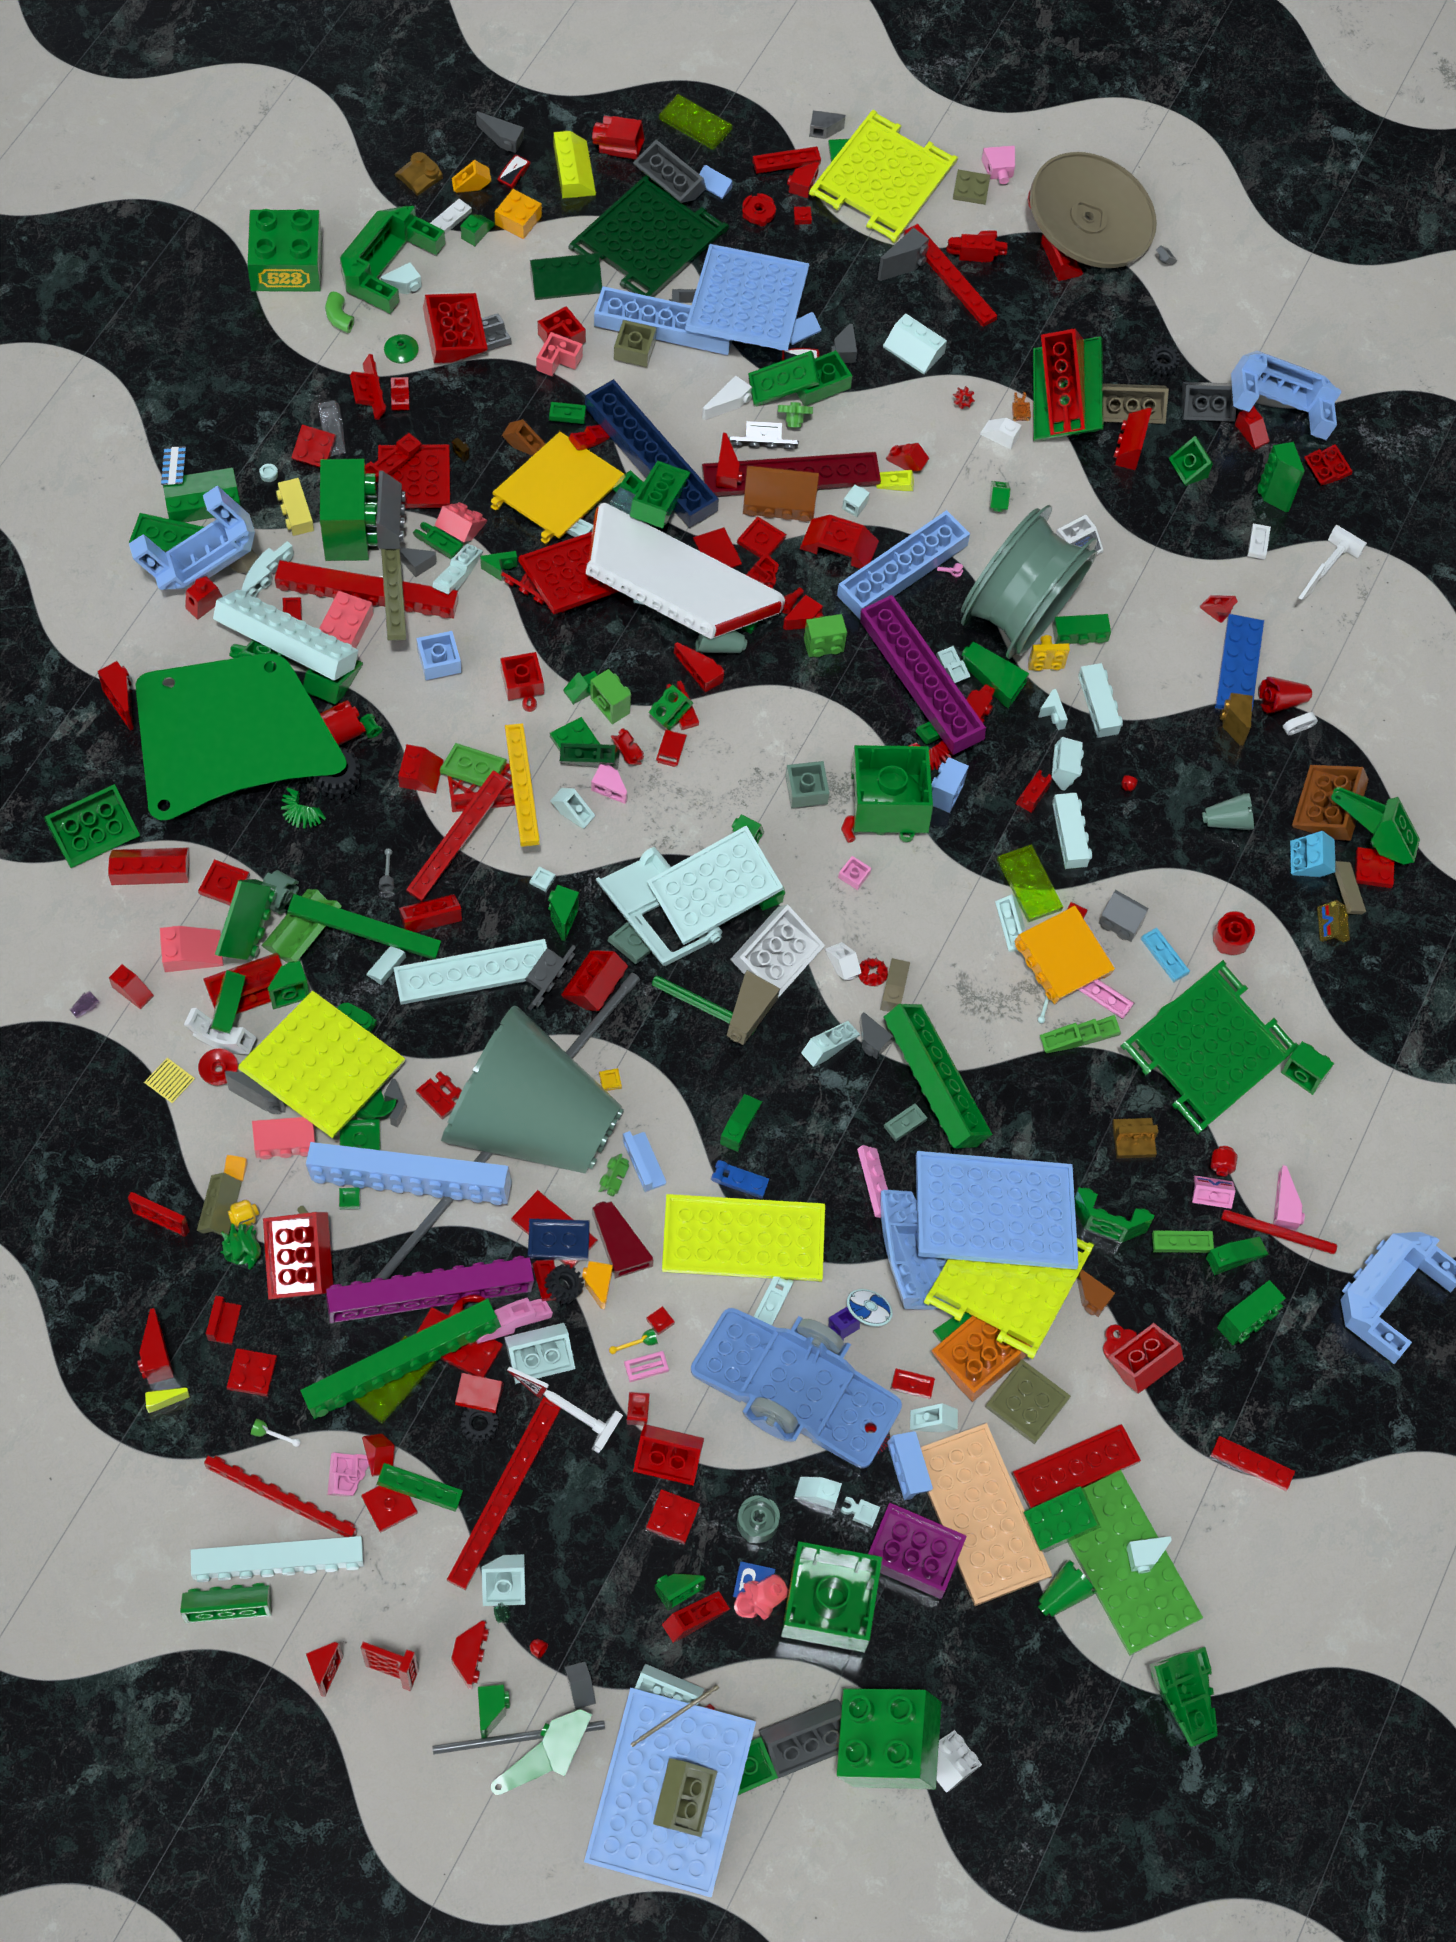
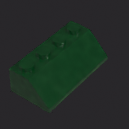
[530,253,602,300]

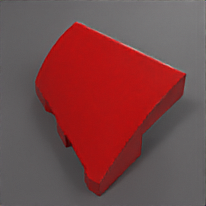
[746,553,779,589]

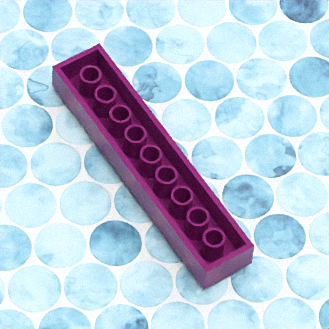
[860,595,986,755]
[326,1256,534,1323]

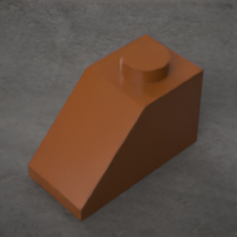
[502,420,545,456]
[1077,1270,1115,1317]

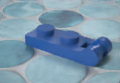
[711,1160,769,1199]

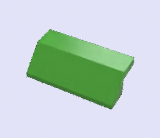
[261,889,341,962]

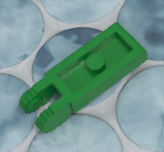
[413,522,463,559]

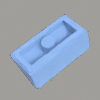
[699,165,732,199]
[790,312,821,345]

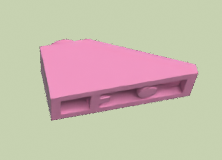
[1273,1165,1305,1231]

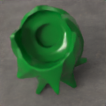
[221,1223,261,1270]

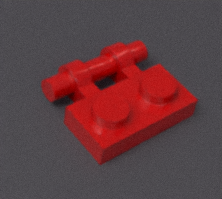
[416,1071,462,1120]

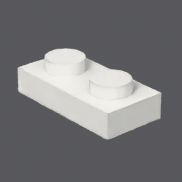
[1247,523,1271,560]

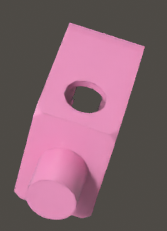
[982,146,1015,184]

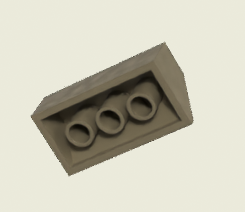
[1103,384,1169,424]

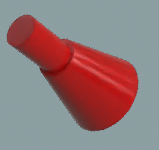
[781,587,804,614]

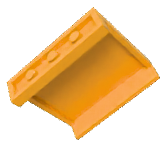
[1014,906,1115,1005]

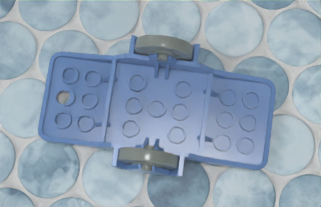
[691,1308,902,1468]

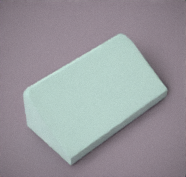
[367,946,406,985]

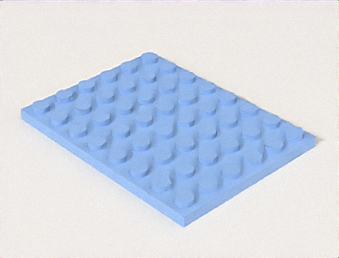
[685,244,810,351]
[916,1151,1078,1269]
[584,1688,756,1898]

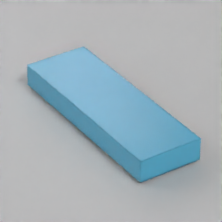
[1141,928,1190,983]

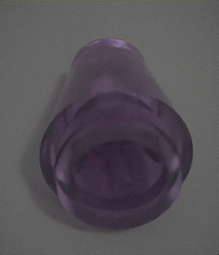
[69,991,99,1018]

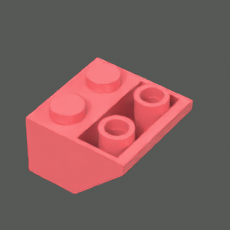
[435,502,487,542]

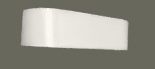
[1283,712,1318,735]

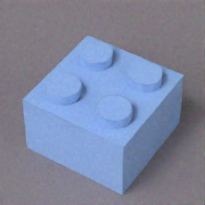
[416,631,461,680]
[932,757,969,813]

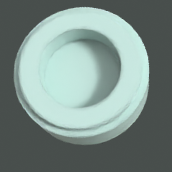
[259,464,278,482]

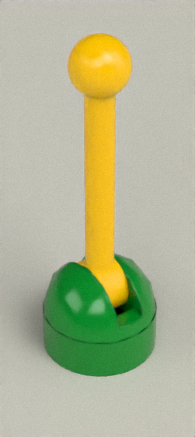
[609,1328,658,1354]

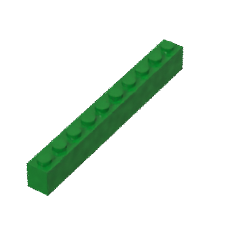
[300,1299,501,1419]

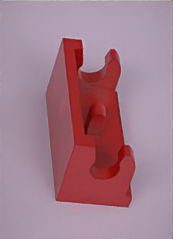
[1016,770,1053,813]

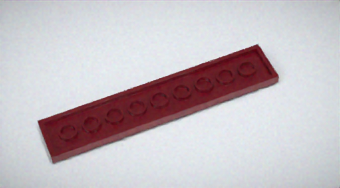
[702,452,881,496]

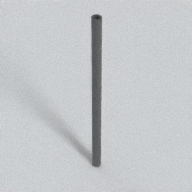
[432,1721,605,1755]

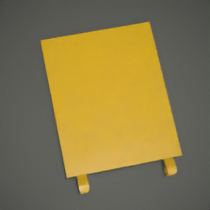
[491,432,624,544]

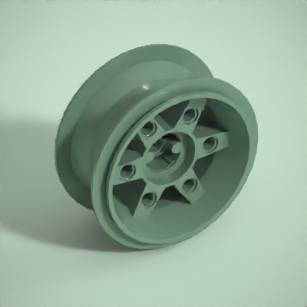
[961,505,1098,659]

